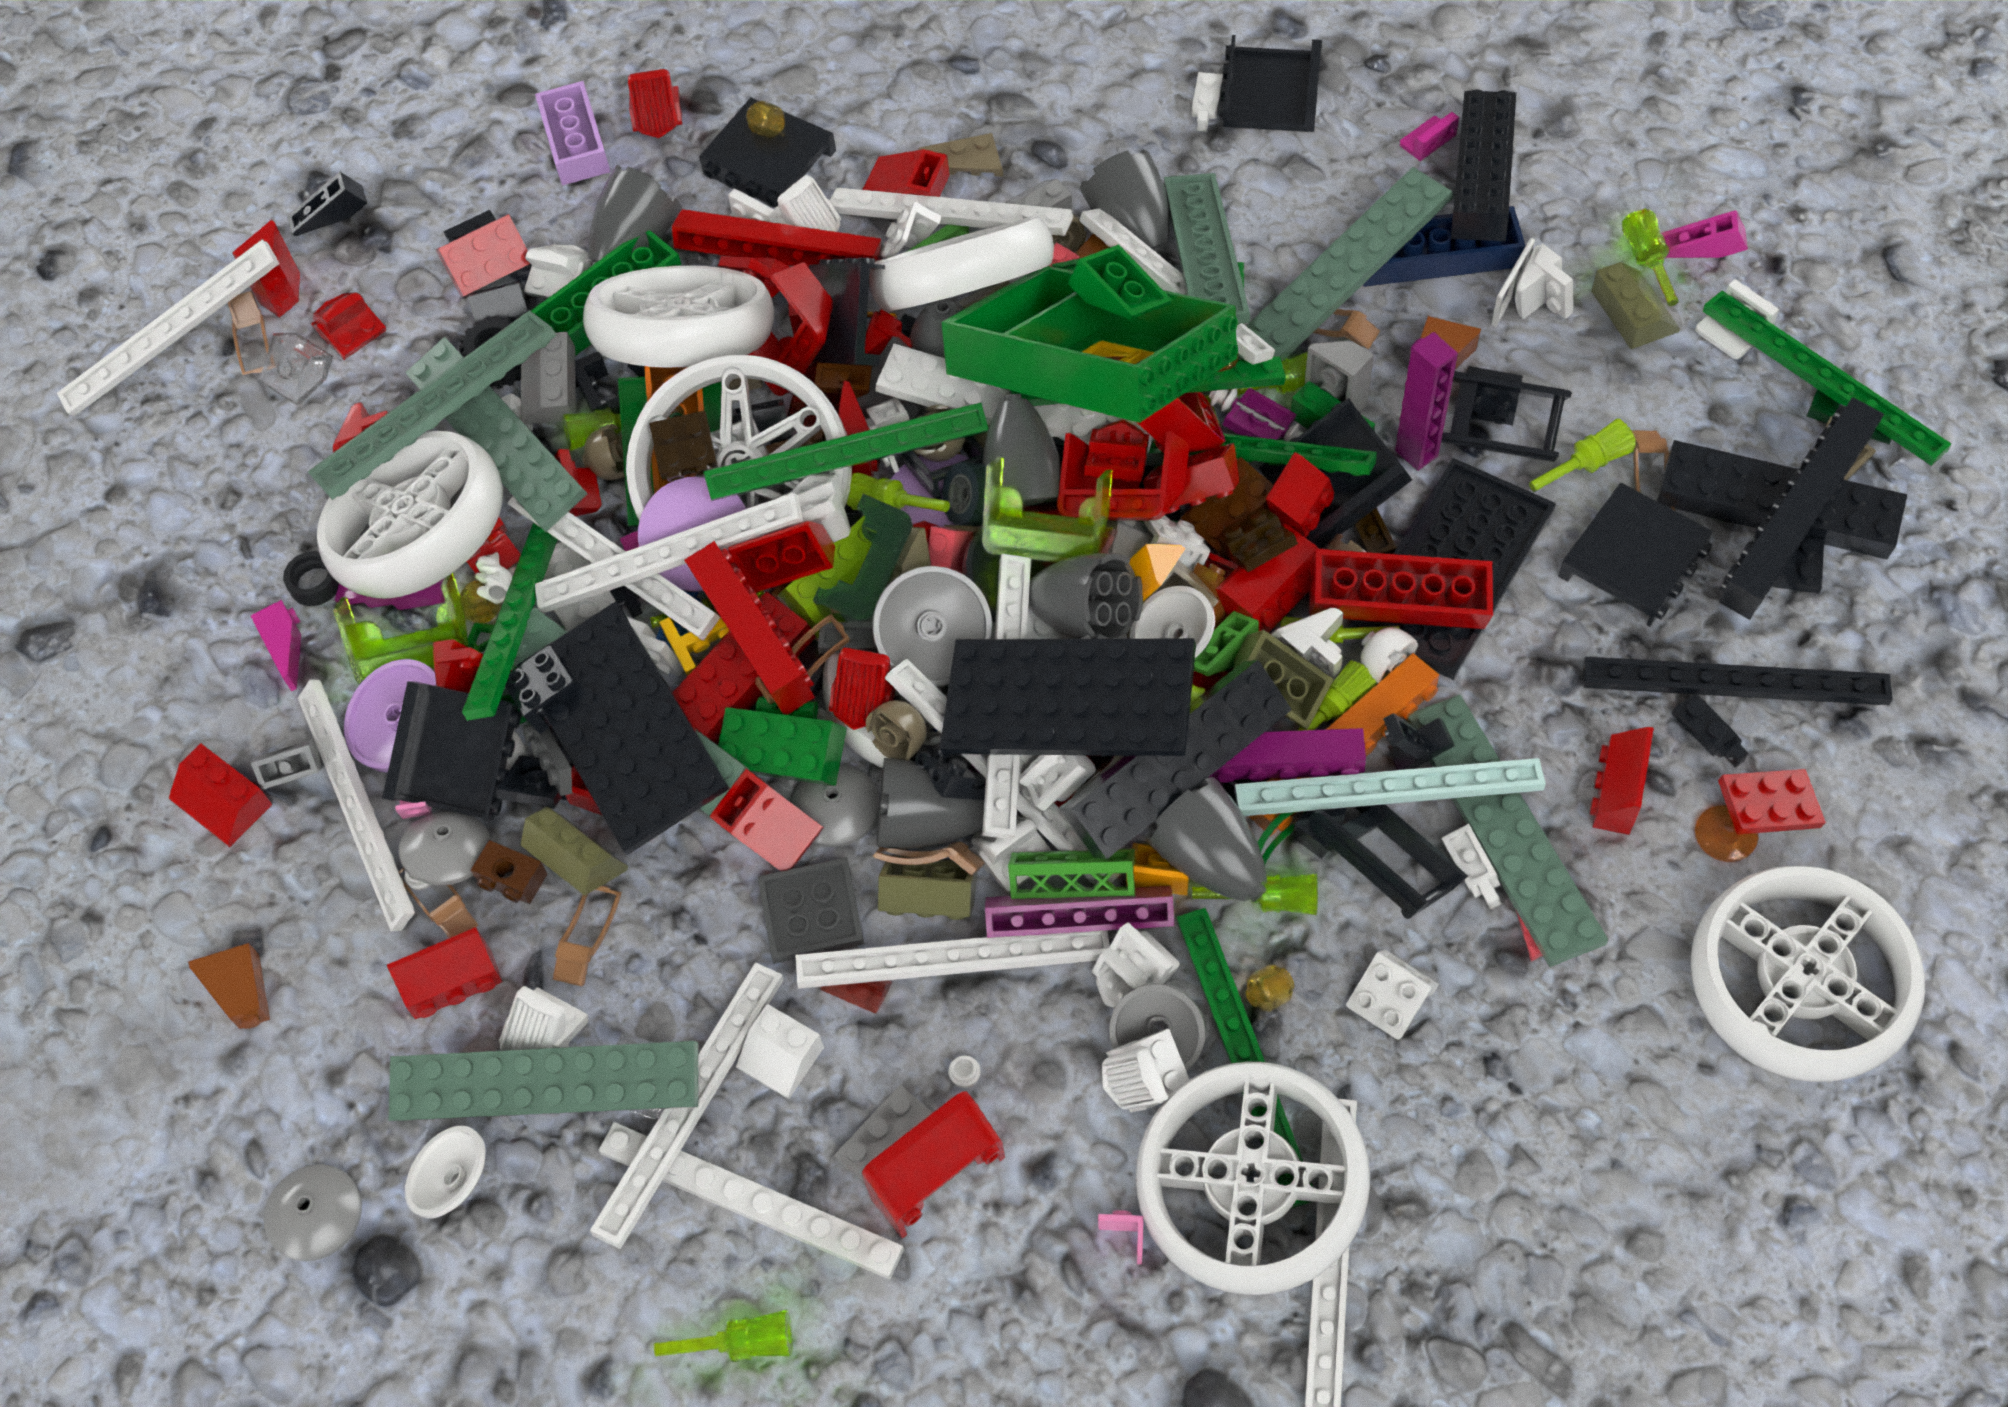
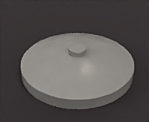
[872,566,992,686]

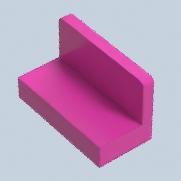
[1399,112,1459,162]

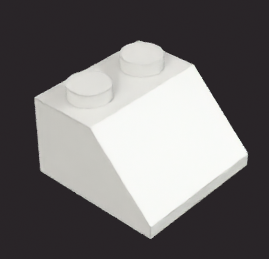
[736,1004,824,1100]

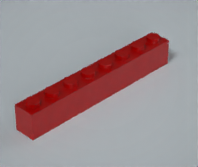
[672,209,882,268]

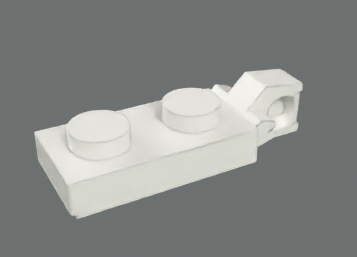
[1192,72,1223,132]
[1441,824,1502,910]

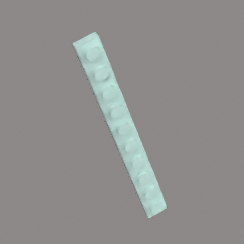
[1234,758,1546,816]

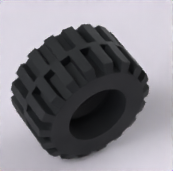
[459,316,521,389]

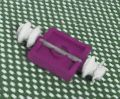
[1209,388,1303,441]

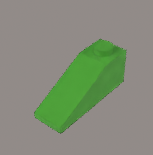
[1194,611,1259,676]

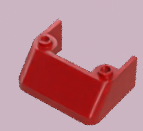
[747,262,833,396]
[1135,360,1226,453]
[1057,432,1190,521]
[862,1091,1005,1239]

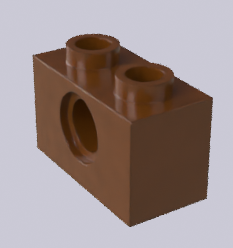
[471,840,548,904]

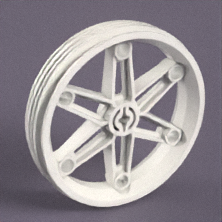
[626,355,852,521]

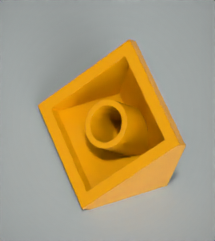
[1129,544,1185,601]
[1126,843,1190,896]

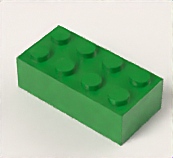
[718,707,847,786]

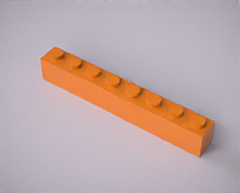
[1248,653,1439,837]

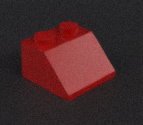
[1266,452,1334,538]

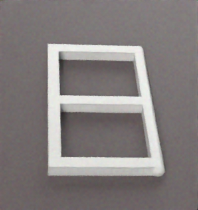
[1491,238,1535,327]

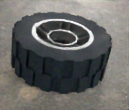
[942,462,997,526]

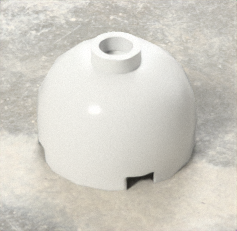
[1361,627,1418,684]

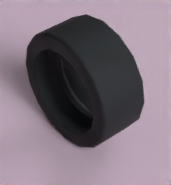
[283,551,339,606]

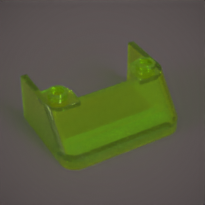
[982,457,1112,562]
[333,573,469,685]

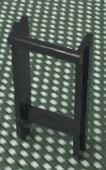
[1441,371,1572,462]
[897,436,984,500]
[1309,804,1469,919]

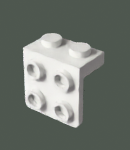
[1695,279,1779,359]

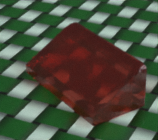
[820,980,892,1014]

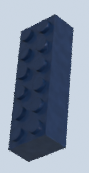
[1363,206,1526,287]

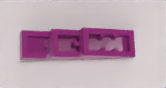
[334,576,450,610]

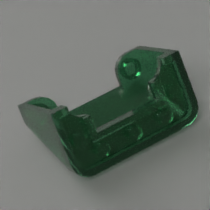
[813,494,913,622]

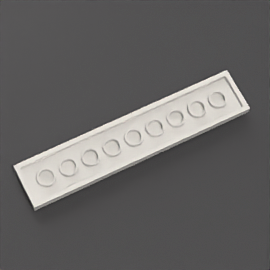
[876,344,1153,455]

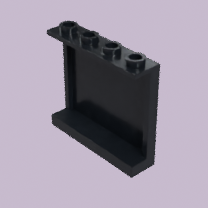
[1219,35,1322,132]
[699,97,836,207]
[809,257,885,366]
[1259,398,1412,549]
[1558,482,1713,627]
[382,681,521,821]

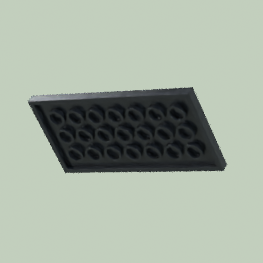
[1349,458,1556,680]
[517,601,730,855]
[939,638,1196,756]

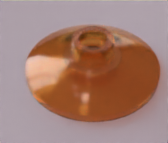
[1695,805,1759,862]

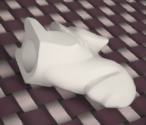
[475,552,517,604]

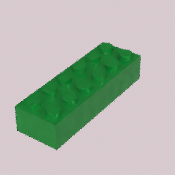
[531,230,682,356]

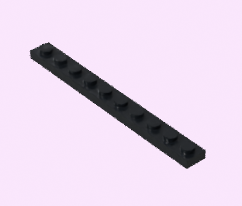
[1583,656,1893,706]

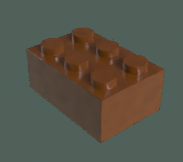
[1181,457,1274,561]

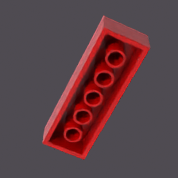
[684,541,815,715]
[1309,549,1493,629]
[672,591,816,745]

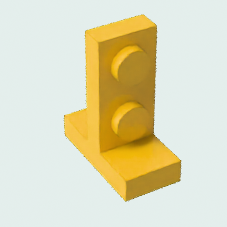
[659,617,729,676]

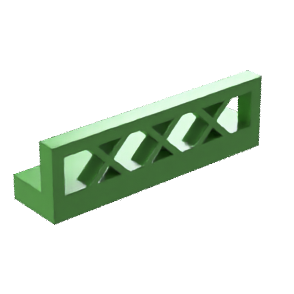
[1008,849,1136,899]

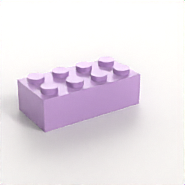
[535,81,611,185]

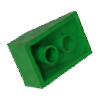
[1068,244,1172,320]

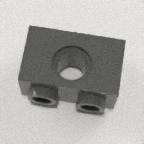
[251,739,324,790]

